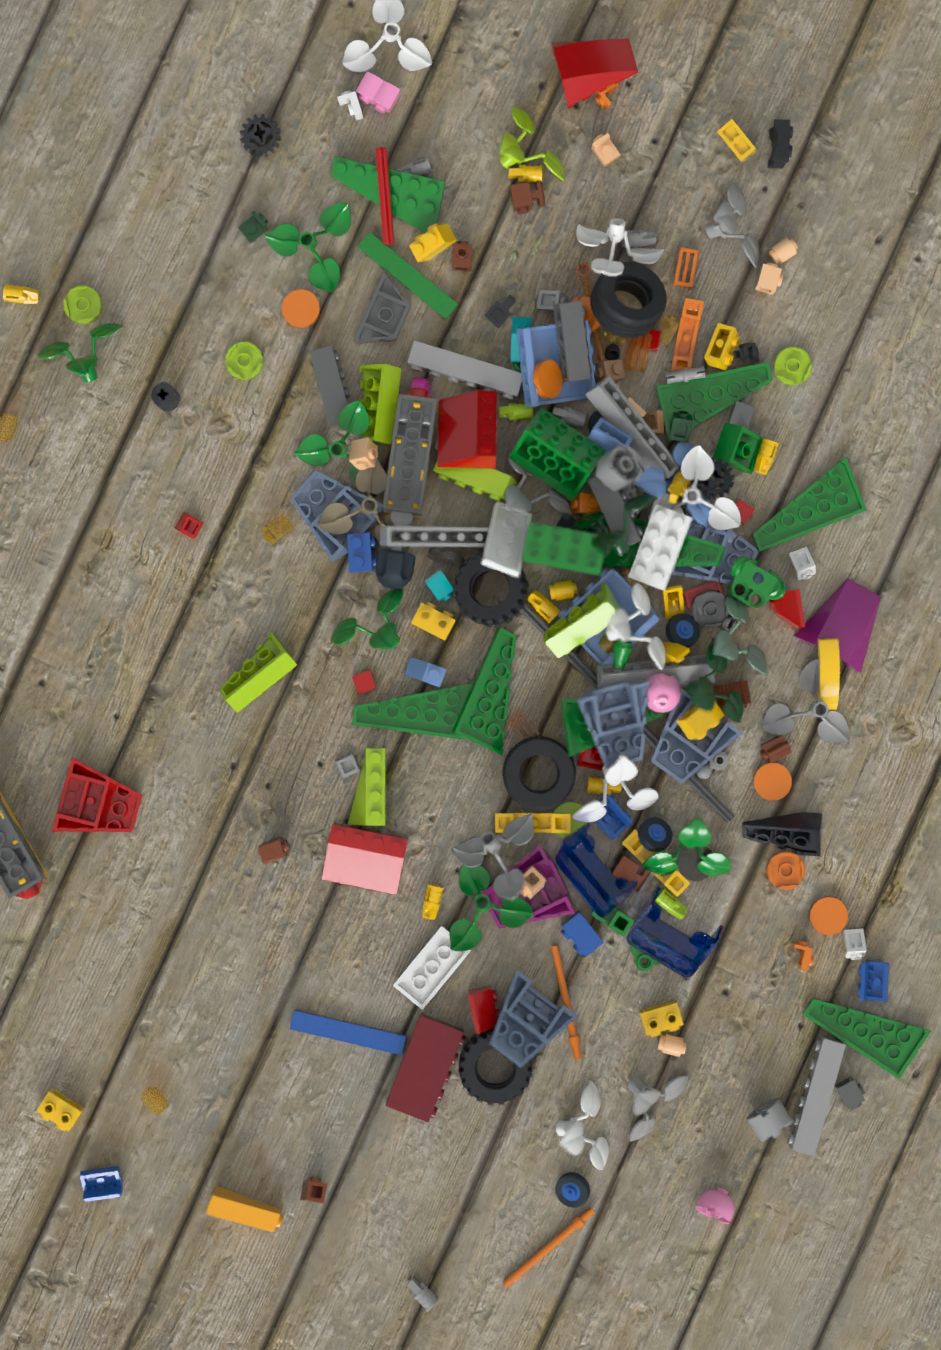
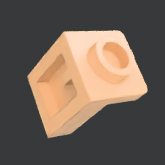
[592,133,621,167]

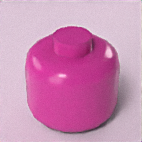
[410,377,431,393]

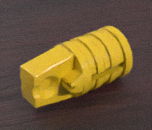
[508,165,543,183]
[3,284,39,304]
[754,439,779,475]
[667,472,691,504]
[527,590,561,624]
[586,776,622,796]
[422,883,444,920]

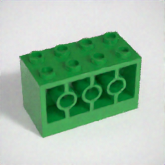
[509,408,606,501]
[522,522,604,576]

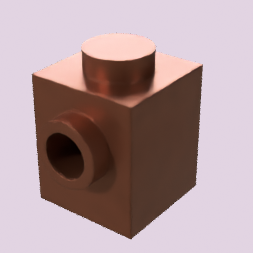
[452,241,472,271]
[300,1177,327,1203]

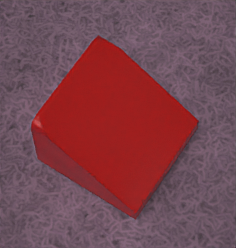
[638,330,661,352]
[175,512,203,539]

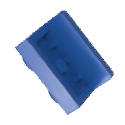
[347,532,377,573]
[595,794,633,840]
[858,960,890,1002]
[80,1166,123,1202]

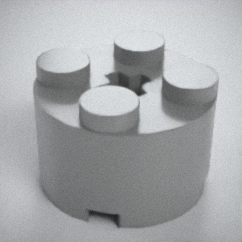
[595,446,642,491]
[746,1097,794,1142]

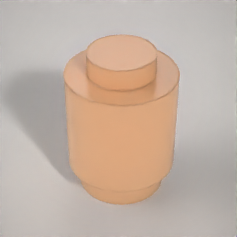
[768,237,798,265]
[657,1034,687,1057]

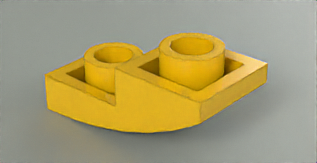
[647,642,690,664]

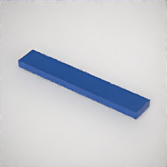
[290,1009,406,1055]

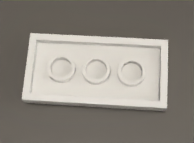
[481,501,532,577]
[628,504,693,591]
[393,925,471,1010]

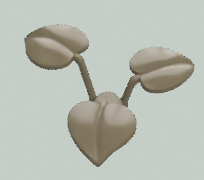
[318,459,395,543]

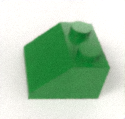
[713,423,764,475]

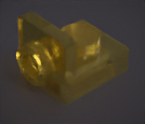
[660,315,680,348]
[261,513,295,546]

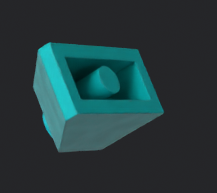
[510,317,531,362]
[425,570,454,602]

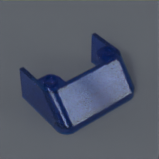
[555,822,638,918]
[626,886,724,978]

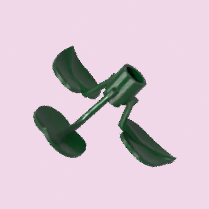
[573,495,659,555]
[687,638,744,723]

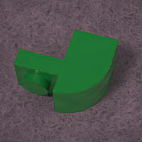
[591,898,634,937]

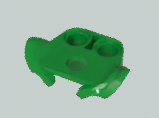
[728,557,786,608]

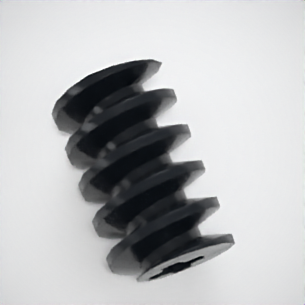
[151,382,180,412]

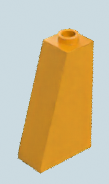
[206,1186,283,1233]

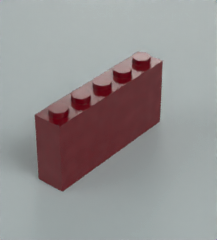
[385,1013,466,1123]

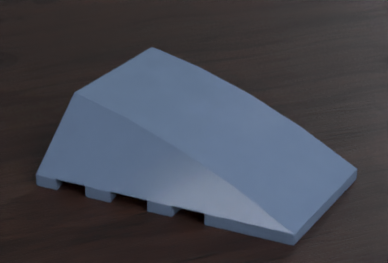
[290,470,383,562]
[672,514,759,586]
[577,680,650,769]
[651,687,743,784]
[489,970,579,1067]

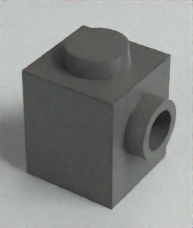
[728,400,755,429]
[835,1076,865,1109]

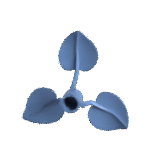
[635,442,712,527]

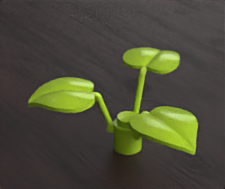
[499,105,565,182]

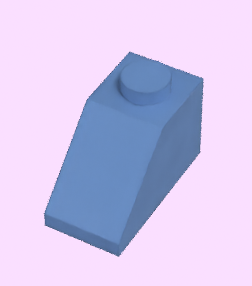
[404,657,447,687]

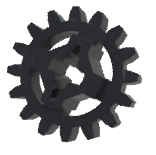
[240,114,282,157]
[692,457,735,500]

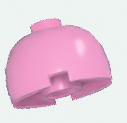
[646,673,681,713]
[695,1187,735,1224]

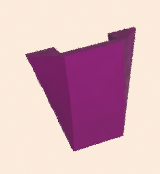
[794,578,881,673]
[482,844,576,929]

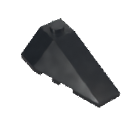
[742,812,822,856]

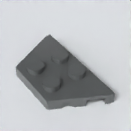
[353,273,411,343]

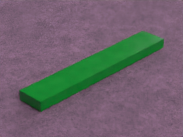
[357,232,458,320]

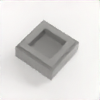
[335,753,361,779]

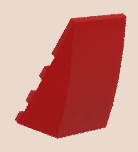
[550,38,638,109]
[52,757,142,832]

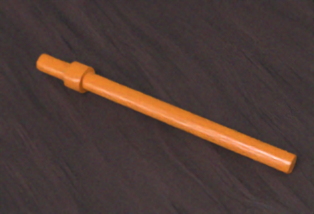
[551,945,582,1060]
[503,1207,595,1288]

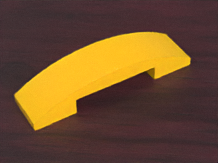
[817,638,840,711]
[495,813,571,833]
[622,830,691,897]

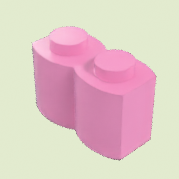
[356,72,401,114]

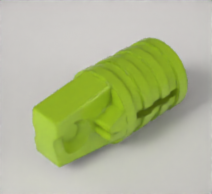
[499,403,533,420]
[653,887,688,920]

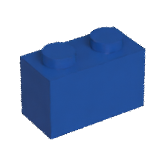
[561,911,604,957]

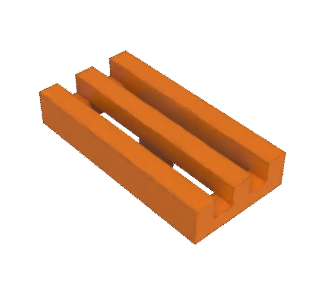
[673,247,699,289]

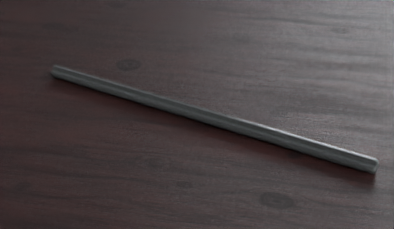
[520,604,734,822]

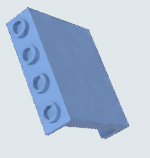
[516,320,596,407]
[557,567,661,666]

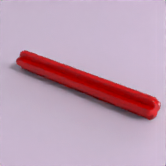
[375,147,394,245]

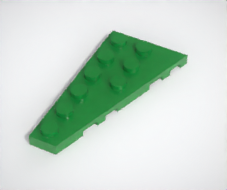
[331,156,446,234]
[656,362,773,442]
[752,457,867,552]
[601,518,725,568]
[452,627,516,756]
[352,683,473,740]
[560,698,671,757]
[802,998,931,1079]

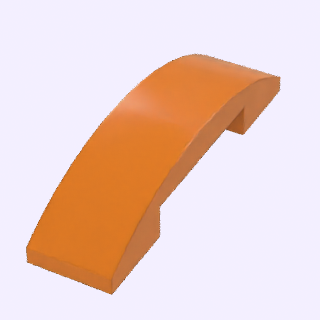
[670,298,704,372]

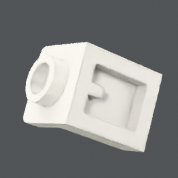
[337,91,363,121]
[789,547,816,580]
[843,929,867,960]

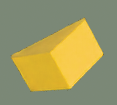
[660,585,685,619]

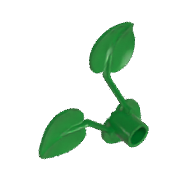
[265,203,351,293]
[37,323,123,383]
[294,401,370,484]
[331,588,403,650]
[643,817,731,876]
[449,865,534,952]

